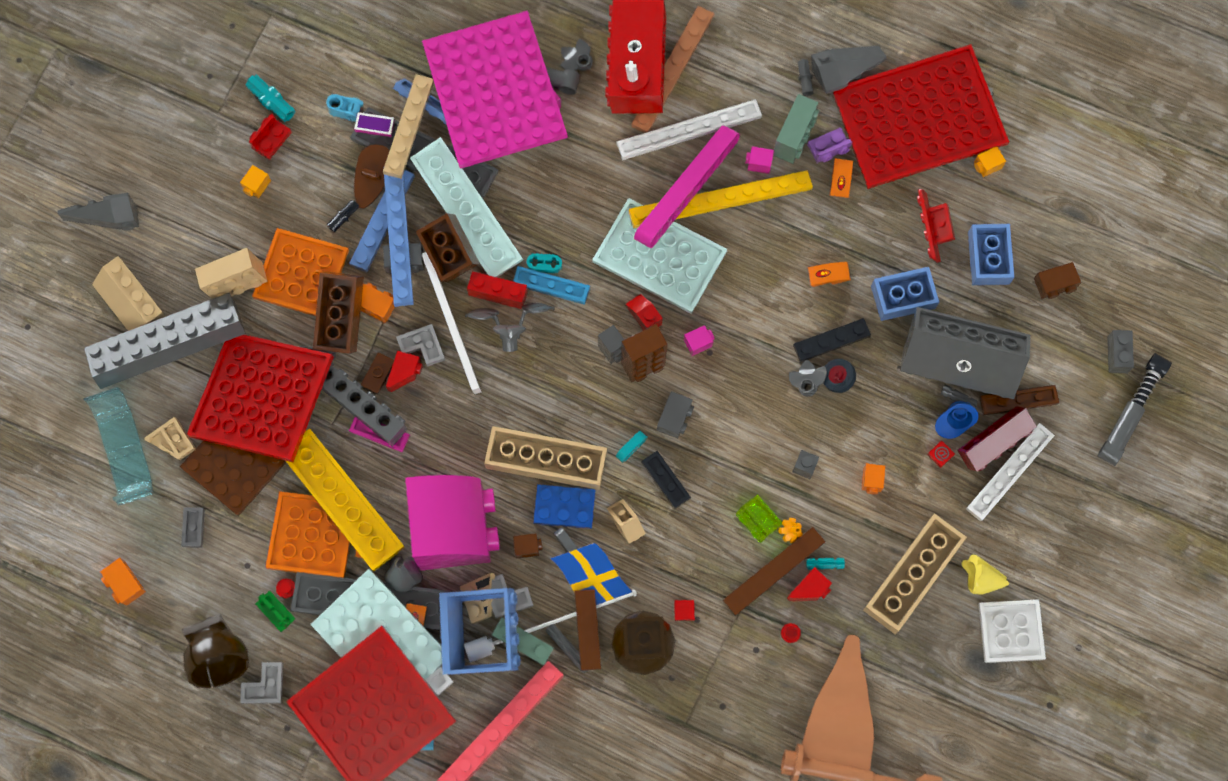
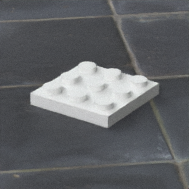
[978,600,1046,663]

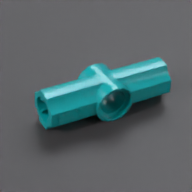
[245,74,295,122]

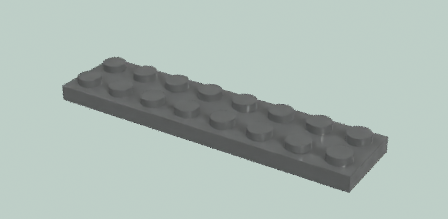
[350,107,498,199]
[291,572,453,631]

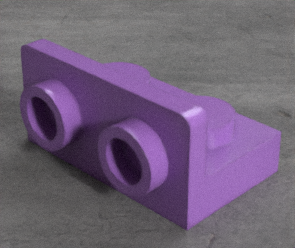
[807,128,852,163]

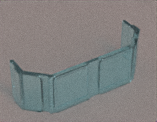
[83,387,153,506]

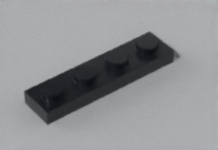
[793,318,871,363]

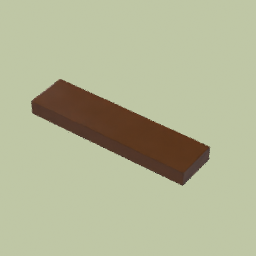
[979,385,1059,416]
[574,589,601,671]

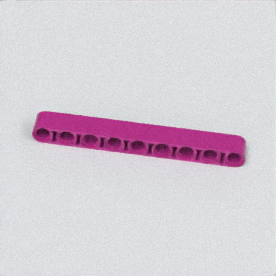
[634,125,740,248]

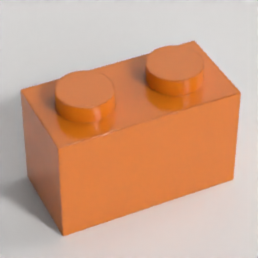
[361,283,395,323]
[100,558,146,606]

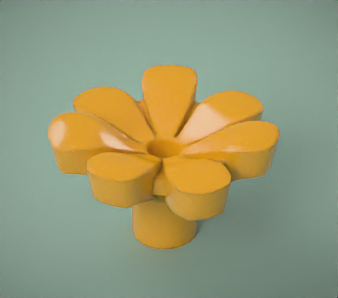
[779,518,803,543]

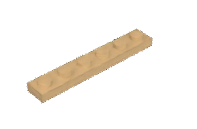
[383,74,434,179]

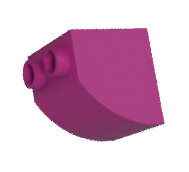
[405,475,500,571]

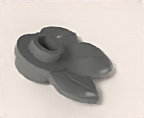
[561,39,593,71]
[789,360,827,397]

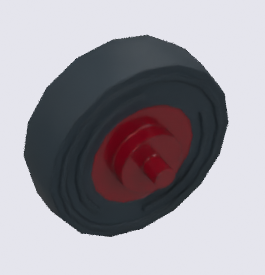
[823,359,856,393]

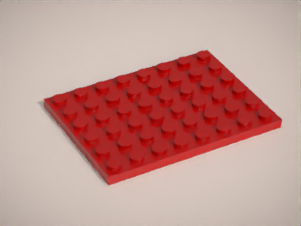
[832,44,1009,189]

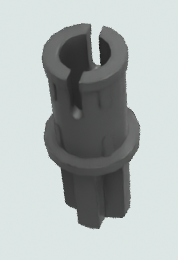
[798,59,814,96]

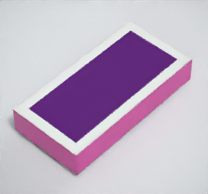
[354,112,395,137]

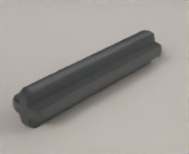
[546,624,587,673]

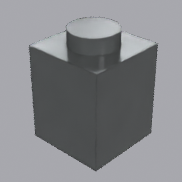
[792,450,819,479]

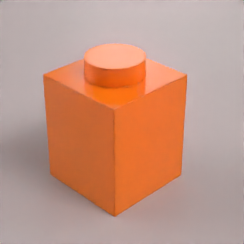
[861,463,885,494]

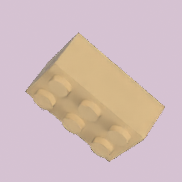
[195,248,268,299]

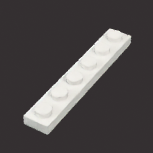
[966,423,1055,522]

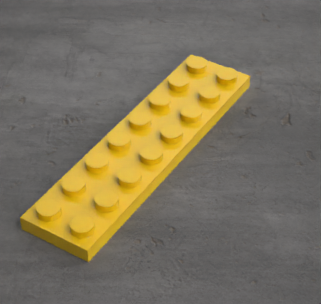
[286,428,405,572]

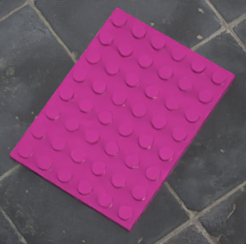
[422,11,568,169]

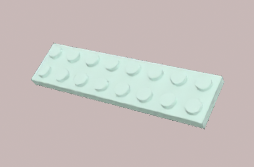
[410,137,523,277]

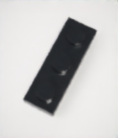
[641,451,691,509]

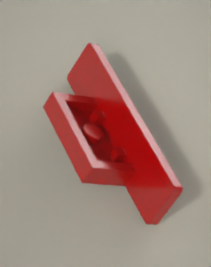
[917,189,955,263]

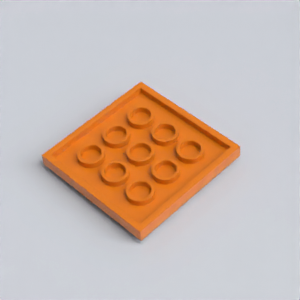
[252,228,349,316]
[265,491,350,578]

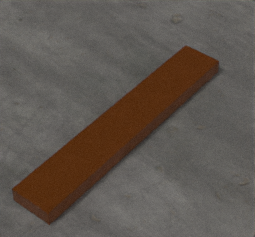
[723,527,825,616]

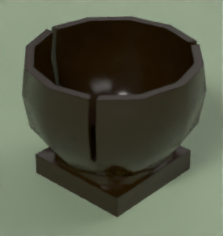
[611,610,676,675]
[182,614,249,688]

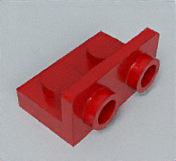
[249,114,292,160]

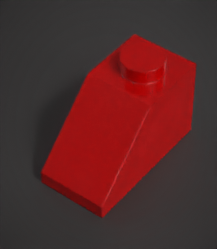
[625,294,663,330]
[386,351,423,392]
[787,567,832,601]

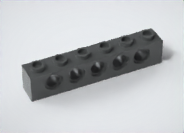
[321,362,407,447]

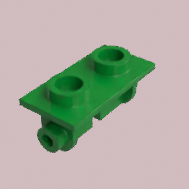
[255,591,296,632]

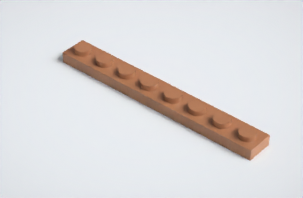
[631,6,714,133]

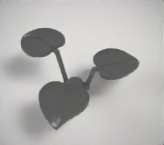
[465,303,555,352]

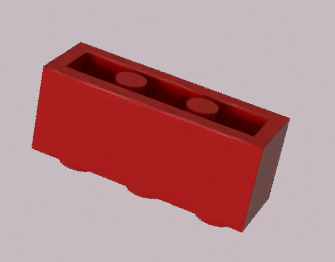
[467,271,528,309]

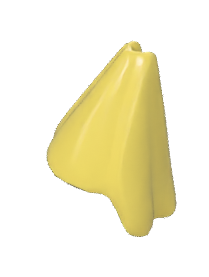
[962,555,1009,595]

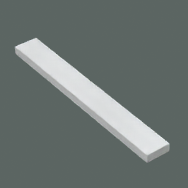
[617,99,762,160]
[422,252,481,395]

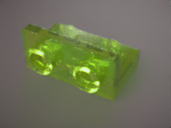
[736,494,782,543]

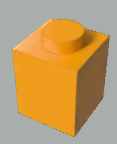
[974,147,1006,178]
[240,165,271,198]

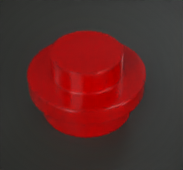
[276,578,295,598]
[781,623,801,643]

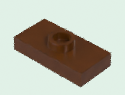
[360,352,394,395]

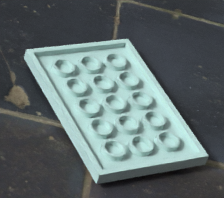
[592,198,727,314]
[311,569,442,680]

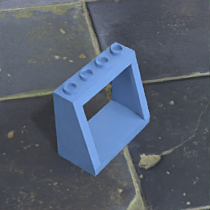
[439,588,520,675]

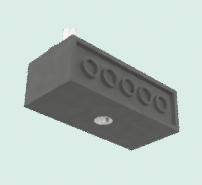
[901,307,1031,399]

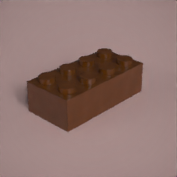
[313,272,364,354]
[621,324,668,383]

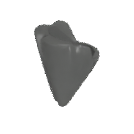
[384,556,423,592]

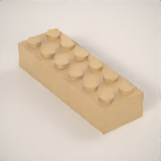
[484,426,607,490]
[863,514,967,634]

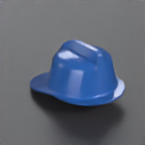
[935,401,979,439]

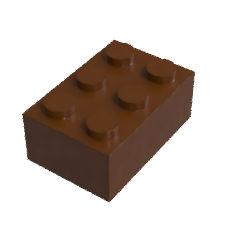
[416,213,480,282]

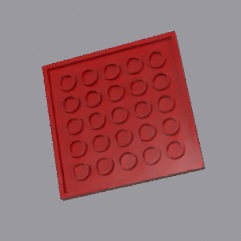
[187,335,334,462]
[286,625,456,781]

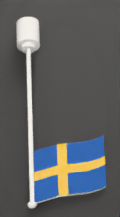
[464,543,637,663]

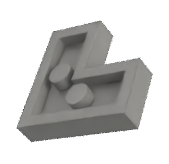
[396,324,445,367]
[491,574,533,618]
[240,662,283,704]

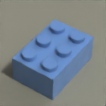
[968,224,1014,285]
[871,267,939,321]

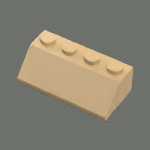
[92,256,166,331]

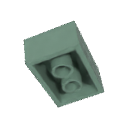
[773,94,820,164]

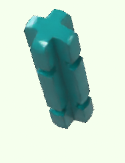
[806,558,845,570]

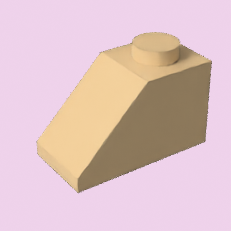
[606,499,645,543]

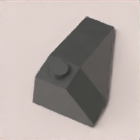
[811,46,887,94]
[57,193,139,231]

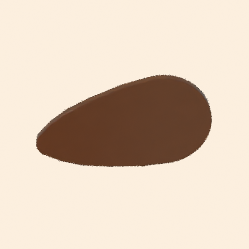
[354,144,390,209]

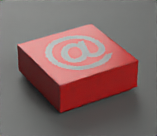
[927,440,955,468]

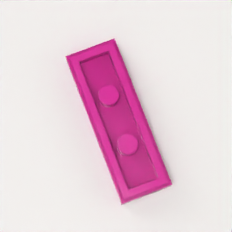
[349,417,410,453]

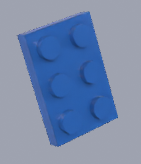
[533,484,595,529]

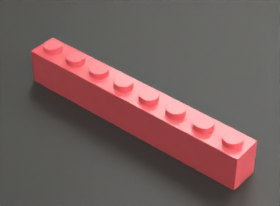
[437,661,564,781]

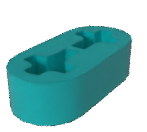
[526,253,562,274]
[615,431,648,463]

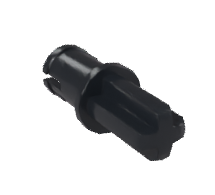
[326,200,359,233]

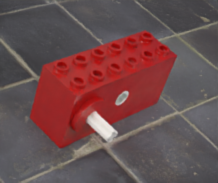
[605,0,666,114]

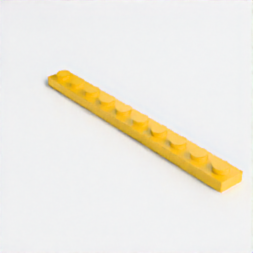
[629,170,813,229]

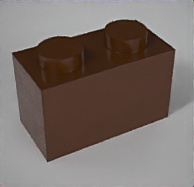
[1034,262,1081,299]

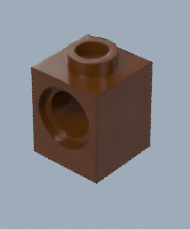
[513,533,543,559]

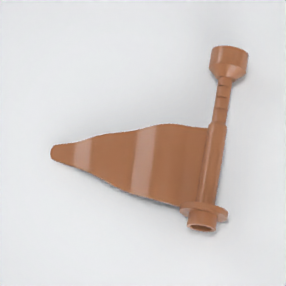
[781,635,942,781]

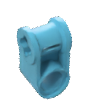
[326,94,364,122]

